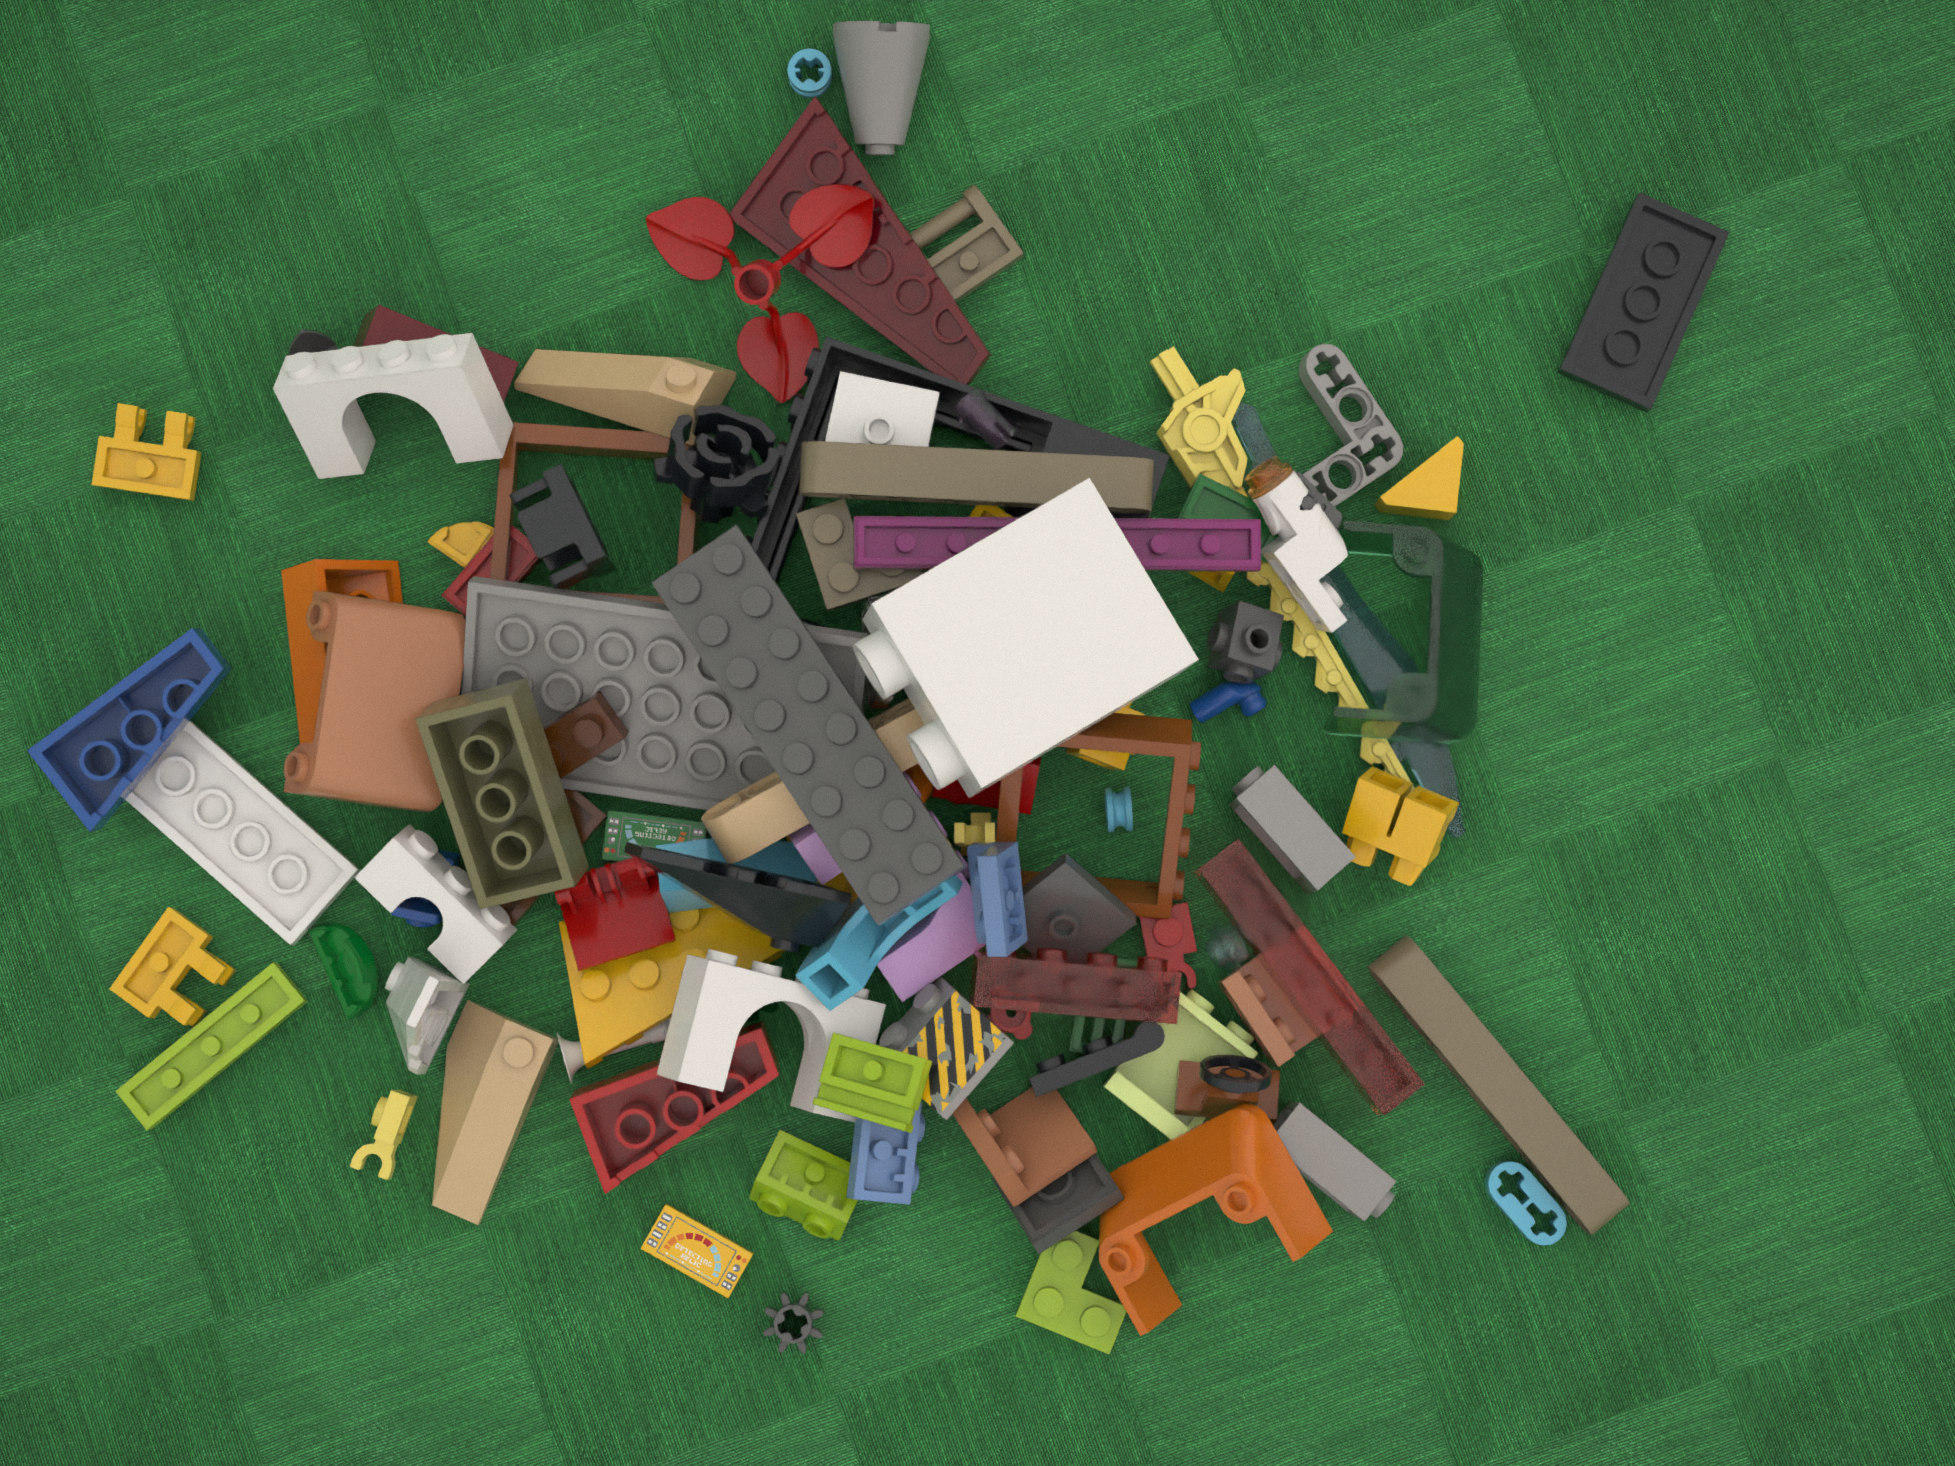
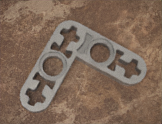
[1298,344,1403,507]

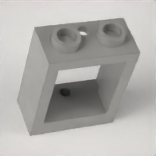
[1229,765,1355,895]
[1273,1101,1396,1222]

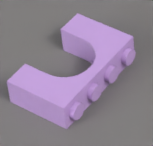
[788,771,986,1002]

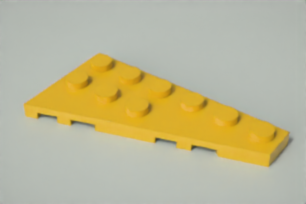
[559,872,858,1069]

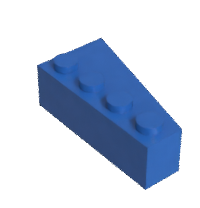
[27,628,232,832]

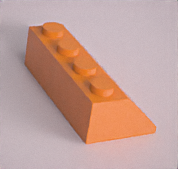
[281,559,403,744]

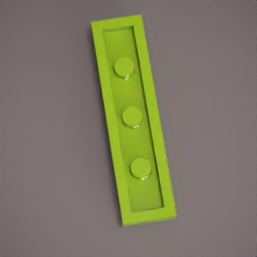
[115,962,308,1130]

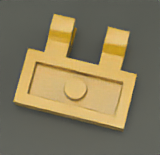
[91,403,202,501]
[109,907,236,1027]

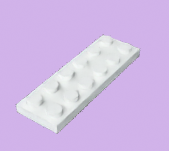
[125,720,361,946]

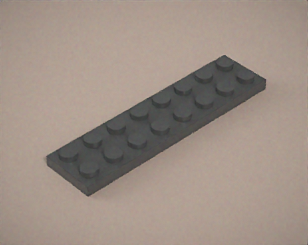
[651,525,966,926]

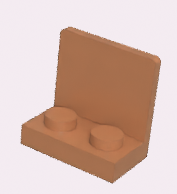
[1217,929,1355,1067]
[953,1087,1097,1207]

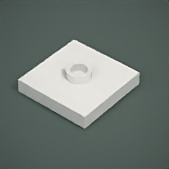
[825,371,940,447]

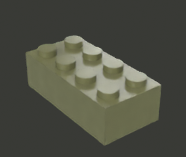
[415,678,589,909]

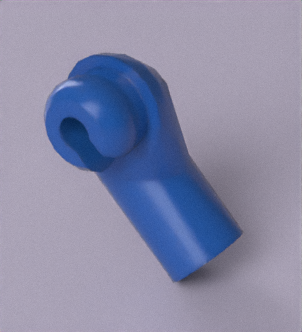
[1190,682,1267,723]

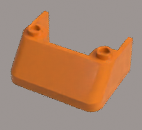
[1099,1103,1333,1336]

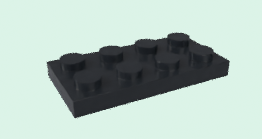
[1557,192,1729,413]

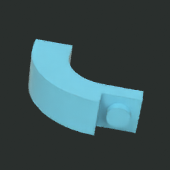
[795,875,963,1011]

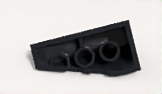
[624,842,852,953]

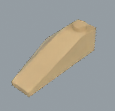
[514,349,736,445]
[432,1000,559,1225]

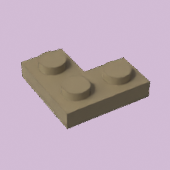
[796,499,923,612]

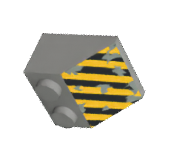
[878,976,1014,1120]

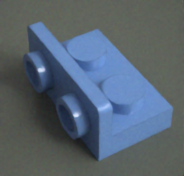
[967,842,1028,957]
[846,1103,925,1205]

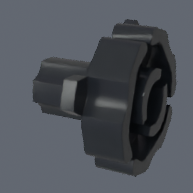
[653,405,780,524]

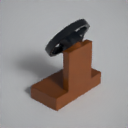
[1174,1055,1280,1124]

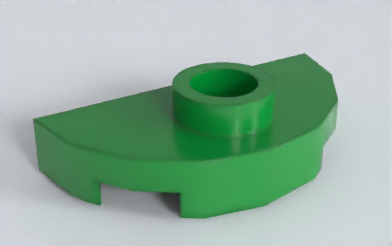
[308,922,378,1021]

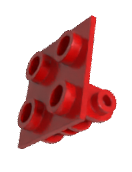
[554,857,676,971]

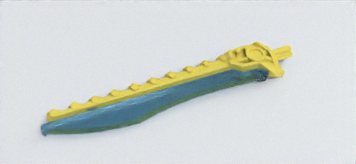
[1149,346,1465,838]

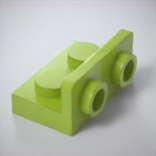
[749,1130,858,1240]

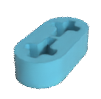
[1484,1160,1567,1246]

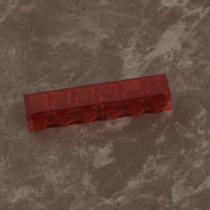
[1193,839,1425,1115]

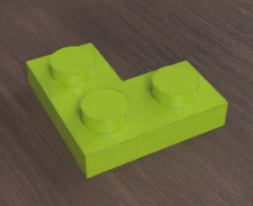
[1015,1230,1126,1355]

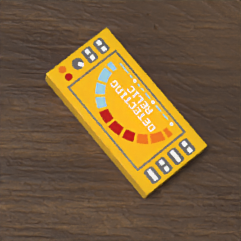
[640,1203,754,1298]

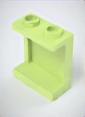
[1102,989,1258,1140]

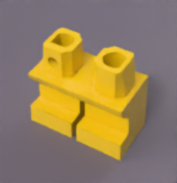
[1342,766,1459,886]

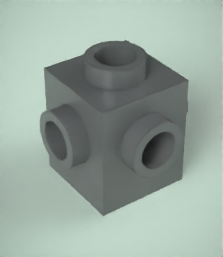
[1207,600,1284,684]

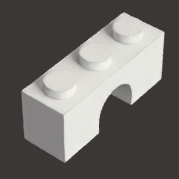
[354,824,517,984]

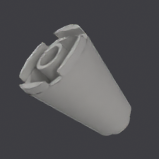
[832,21,931,155]

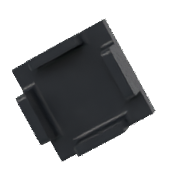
[509,464,616,589]

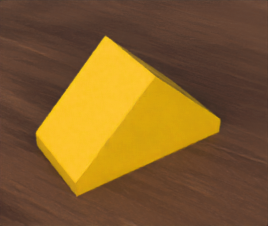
[1374,436,1464,520]

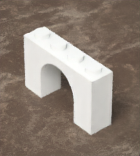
[273,333,513,479]
[656,949,886,1122]

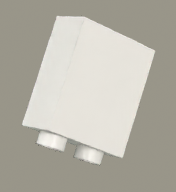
[853,478,1199,798]

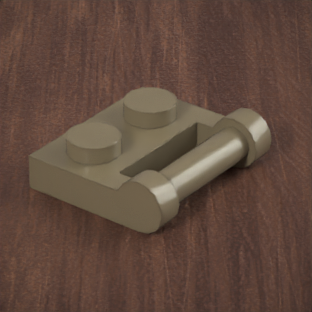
[910,185,1024,303]

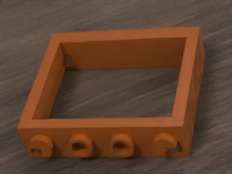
[490,422,700,604]
[995,713,1201,919]

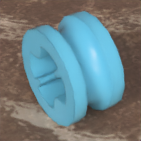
[787,48,832,98]
[1104,786,1133,833]

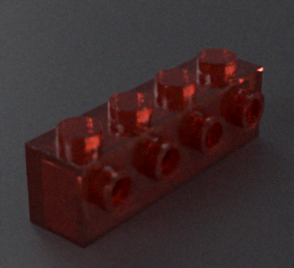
[969,947,1182,1024]

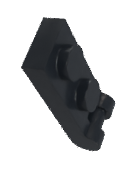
[1029,1021,1165,1097]

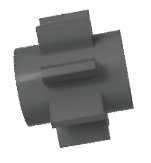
[763,1291,825,1354]

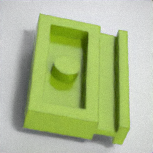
[812,1033,932,1133]

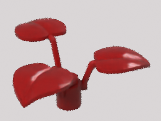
[646,184,874,403]

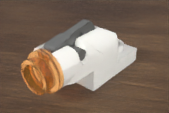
[1244,456,1348,633]

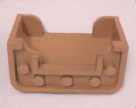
[284,591,466,812]

